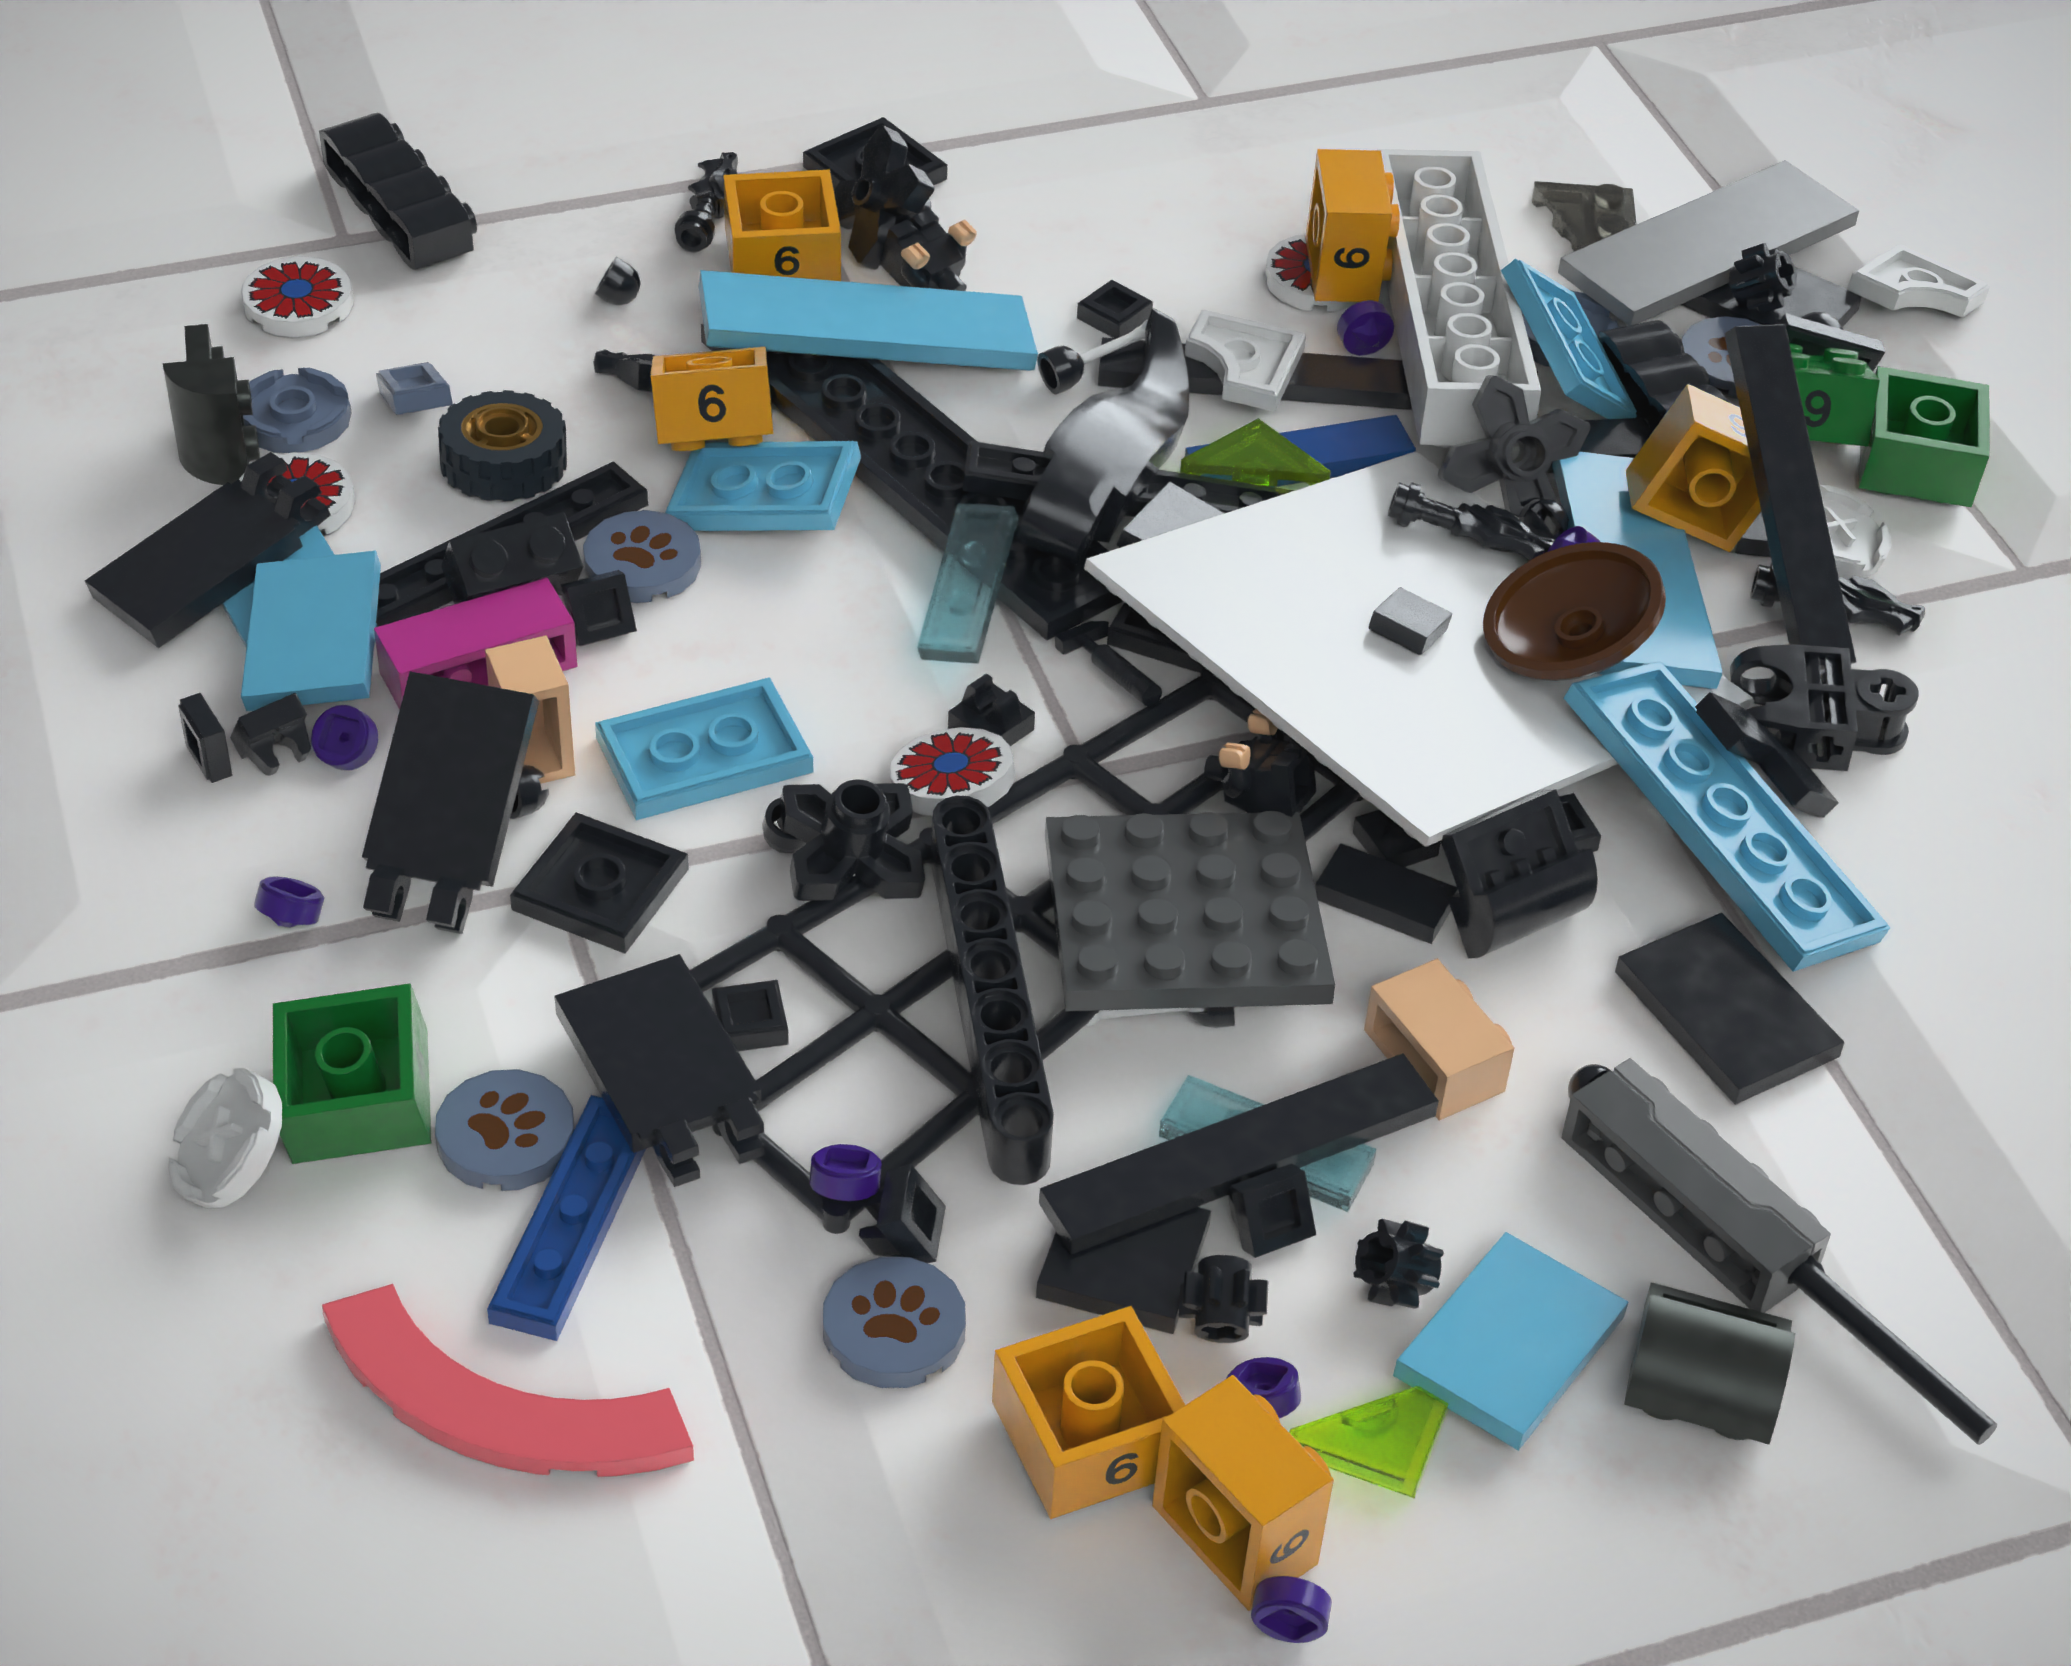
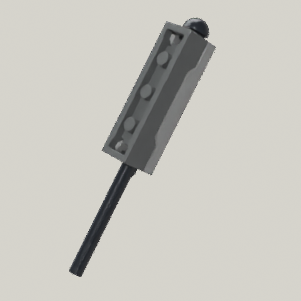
[1561,1058,1998,1445]

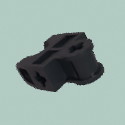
[1730,644,1919,771]

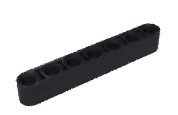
[931,795,1054,1185]

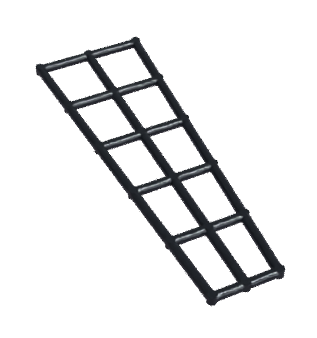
[690,668,1364,1234]

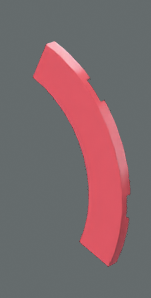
[322,1284,694,1477]

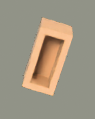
[485,635,575,784]
[1364,958,1515,1121]

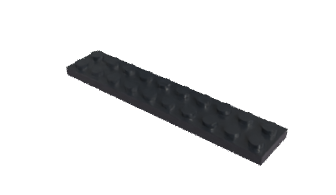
[701,324,1123,640]

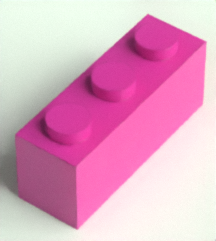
[374,578,578,710]

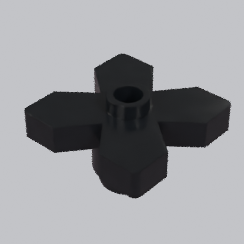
[834,125,935,270]
[1438,375,1591,521]
[779,779,925,901]

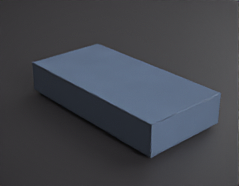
[376,362,453,415]

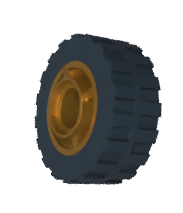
[438,390,567,502]

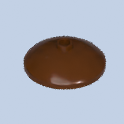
[1483,542,1666,681]

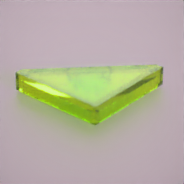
[1180,418,1331,487]
[1289,1386,1449,1498]

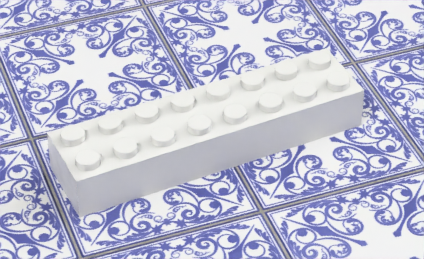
[1377,149,1541,448]

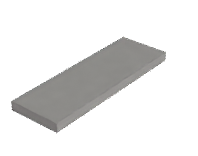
[1558,160,1860,326]

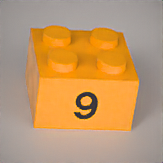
[1305,149,1400,302]
[723,170,841,281]
[651,346,773,451]
[1626,384,1761,552]
[992,1306,1185,1519]
[1152,1375,1334,1611]

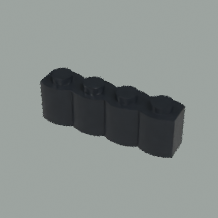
[319,113,477,270]
[1598,320,1732,436]

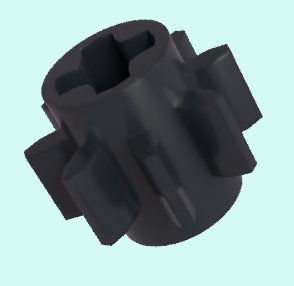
[1729,243,1797,314]
[1353,1218,1444,1309]
[1178,1255,1269,1343]

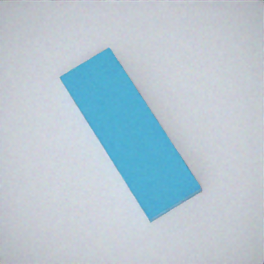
[698,270,1038,371]
[1552,452,1723,689]
[1564,661,1890,972]

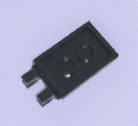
[85,452,331,648]
[362,671,539,934]
[554,954,765,1187]

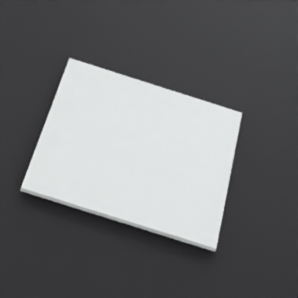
[1084,451,1753,847]

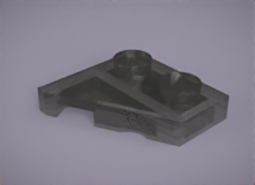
[1531,181,1637,251]

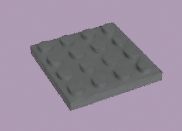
[1045,811,1335,1011]

